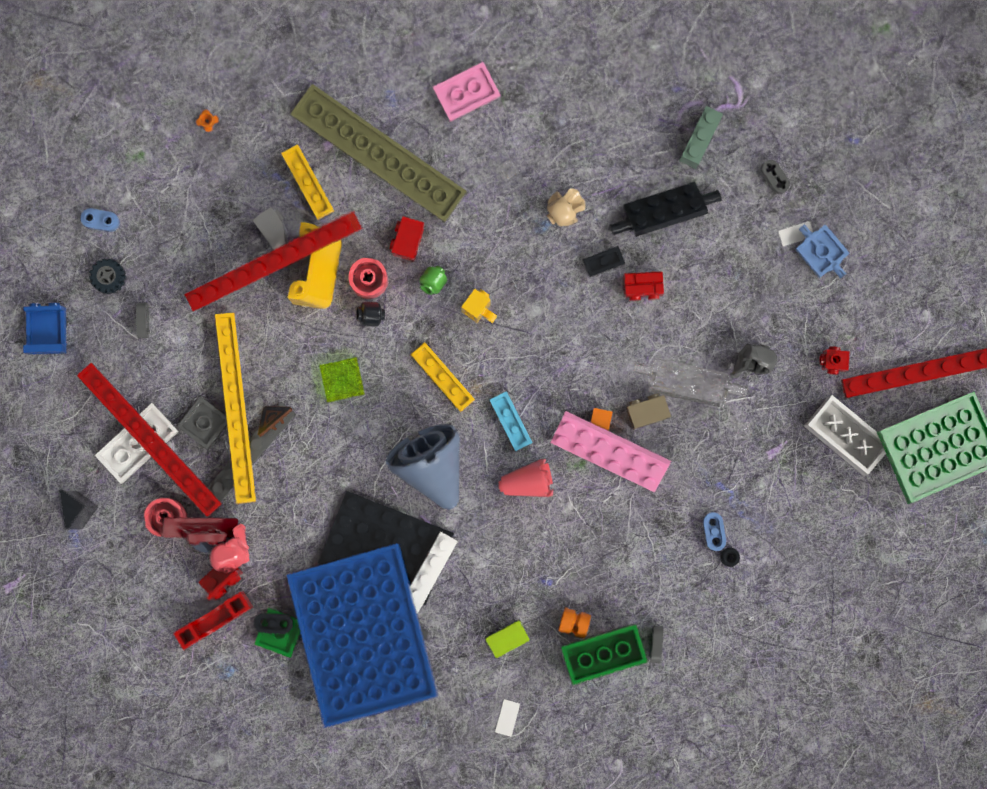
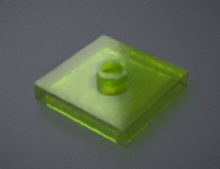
[319,357,365,403]

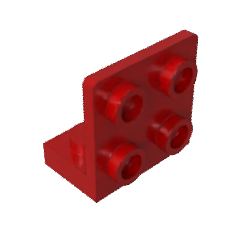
[198,567,243,600]

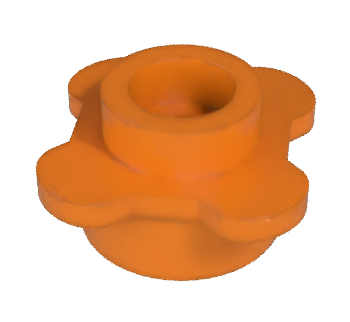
[196,110,219,132]

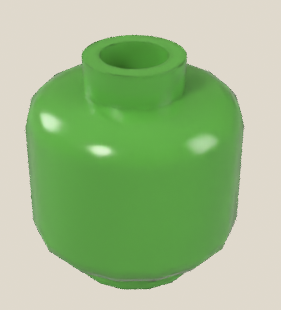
[419,266,447,295]

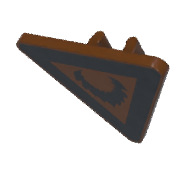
[258,406,292,437]

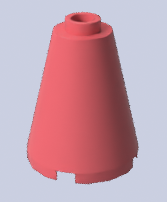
[498,459,553,497]

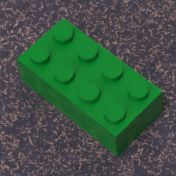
[560,623,648,685]

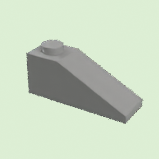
[253,207,291,269]

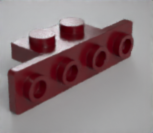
[162,518,238,545]

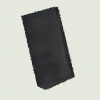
[59,490,98,530]

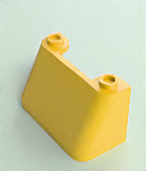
[288,222,342,309]

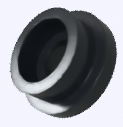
[720,548,740,567]

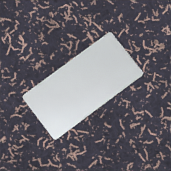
[778,221,813,246]
[495,699,520,737]

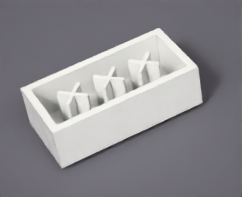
[804,395,886,475]

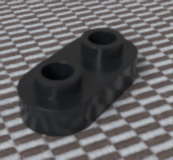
[253,613,293,634]

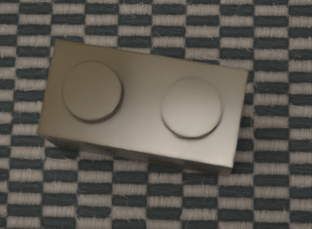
[626,393,671,430]

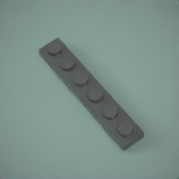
[208,402,296,502]

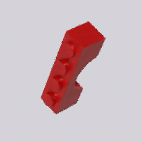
[173,591,254,650]

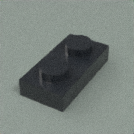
[583,246,625,278]

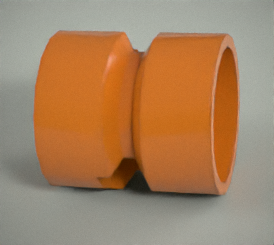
[558,607,591,639]

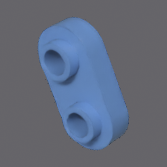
[81,208,120,232]
[703,512,726,551]

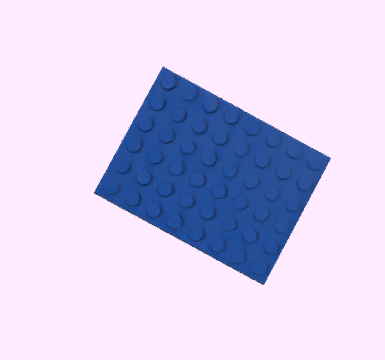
[287,544,439,728]

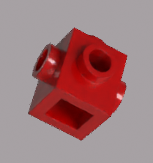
[819,346,850,375]

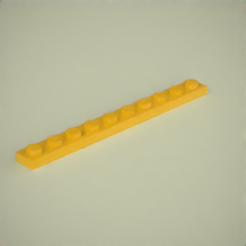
[215,313,256,504]

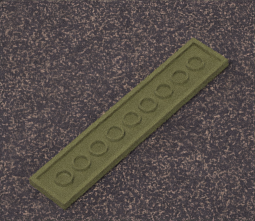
[290,84,467,223]

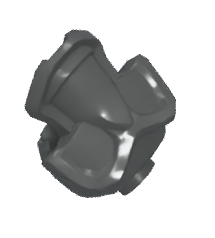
[730,344,777,378]

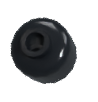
[356,302,385,327]

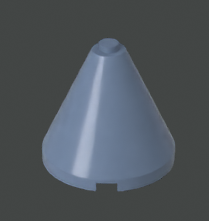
[386,424,460,510]

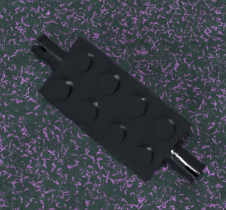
[610,182,722,237]

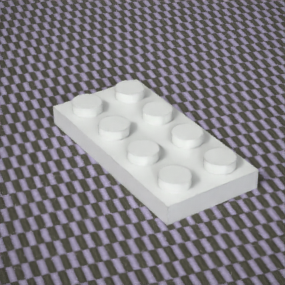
[95,403,179,484]

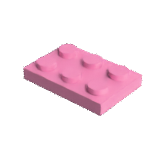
[433,62,500,122]

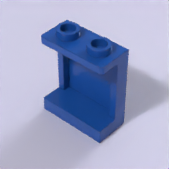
[23,303,67,355]

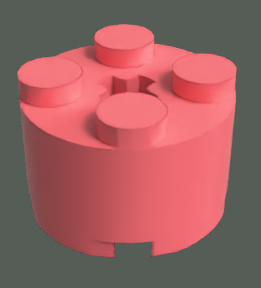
[349,258,388,299]
[144,498,187,537]

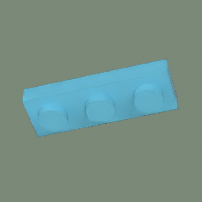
[490,391,532,451]

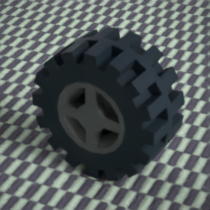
[89,259,126,294]

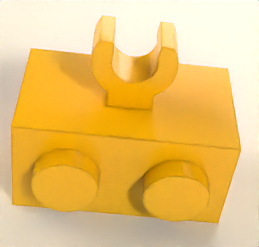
[461,289,497,323]

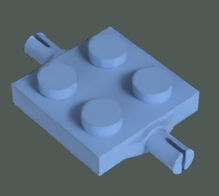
[795,224,850,278]

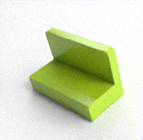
[485,620,530,658]

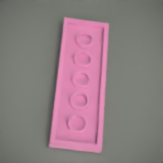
[551,411,671,492]

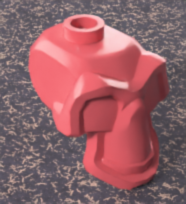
[210,524,250,573]

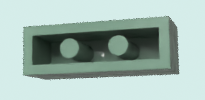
[679,106,723,169]

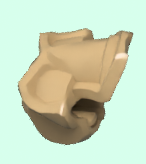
[546,188,585,227]

